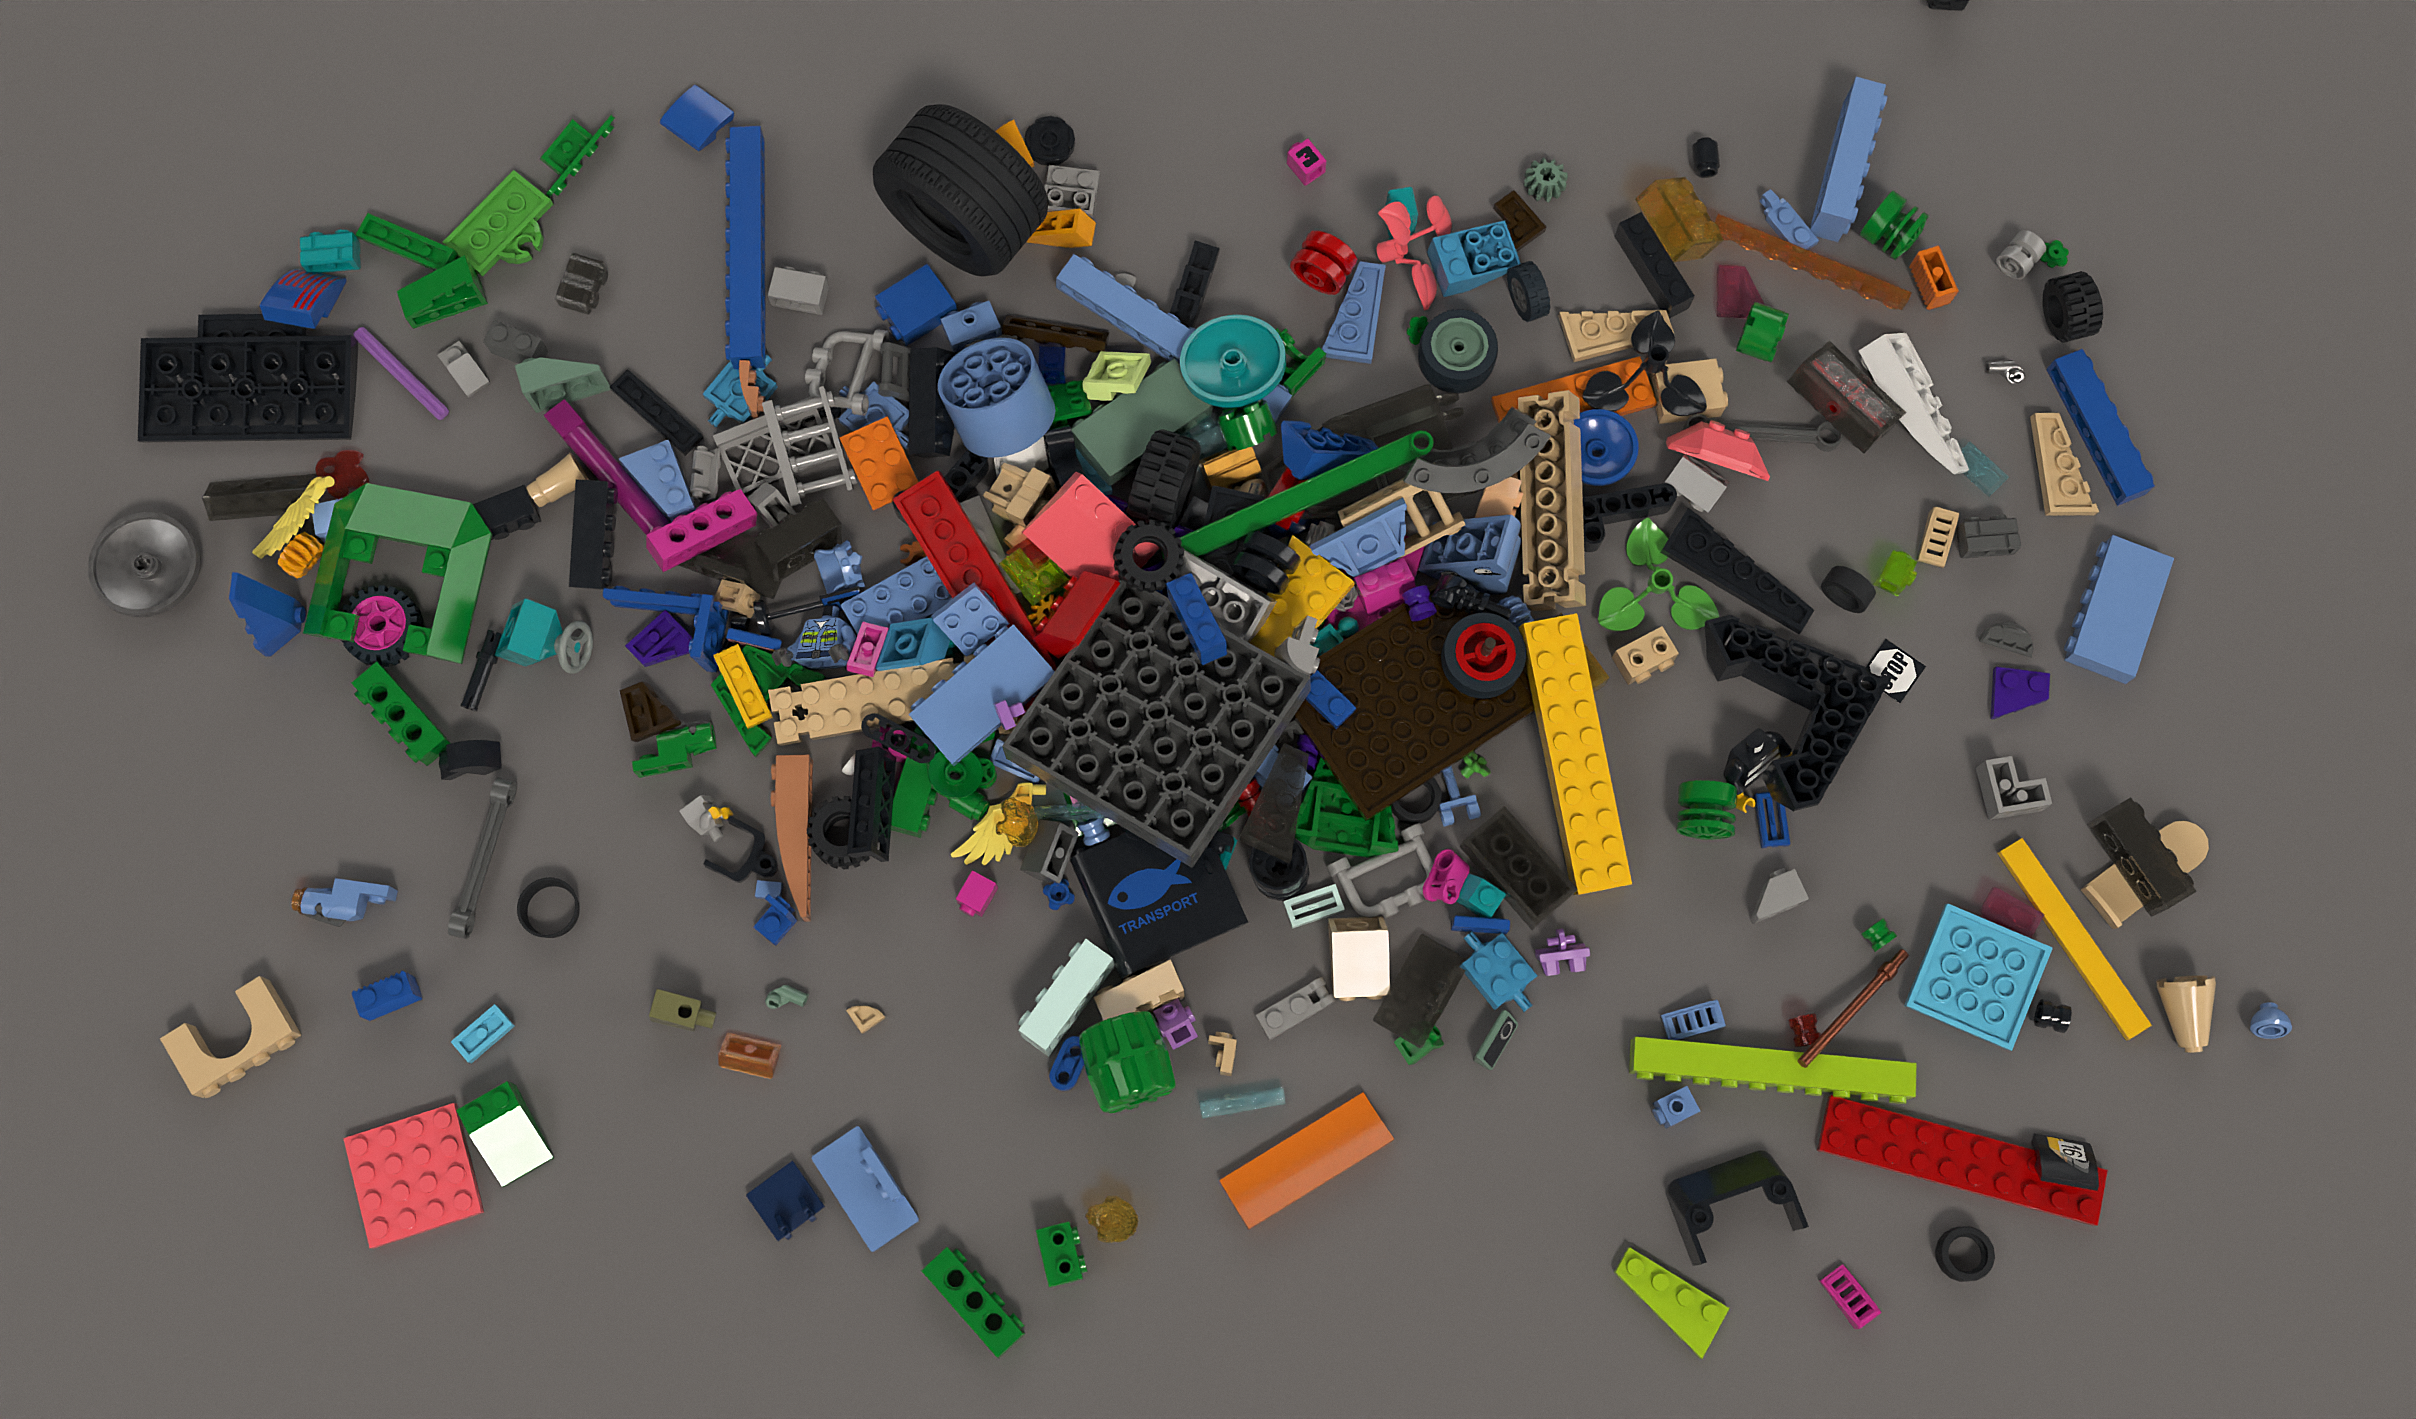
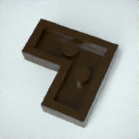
[1493,190,1546,252]

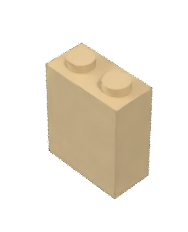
[1650,359,1728,424]

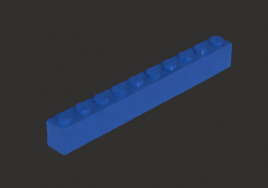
[725,126,766,370]

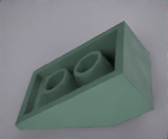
[515,357,611,413]

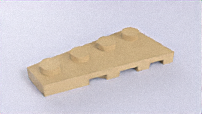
[2030,413,2099,516]

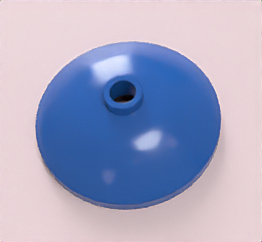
[1574,409,1639,486]

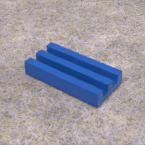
[1754,792,1790,848]
[1451,916,1510,935]

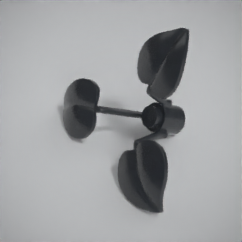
[1582,311,1707,416]

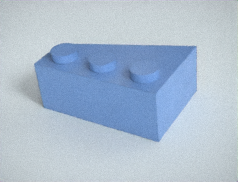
[618,439,697,523]

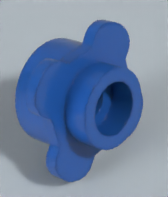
[1043,879,1075,910]

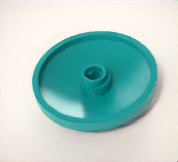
[1180,315,1286,408]

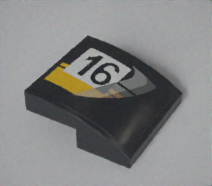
[2031,1133,2099,1191]

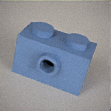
[941,301,1002,353]

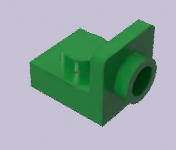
[1394,1022,1444,1065]

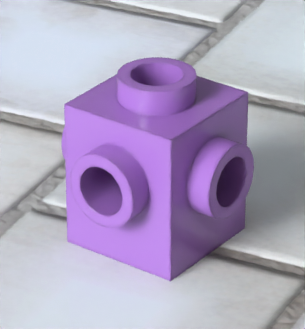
[1153,998,1198,1050]

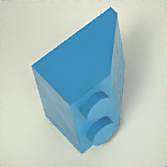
[875,618,951,671]

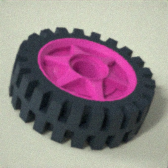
[341,585,424,667]

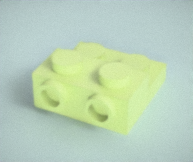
[1083,351,1151,401]

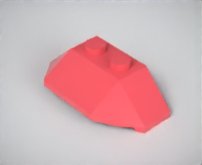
[1666,420,1770,481]

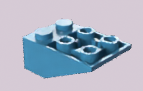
[1427,220,1521,297]

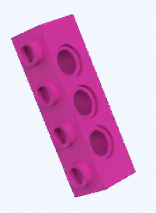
[646,489,757,572]

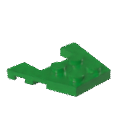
[711,645,826,757]

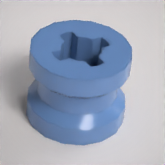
[1077,814,1110,846]

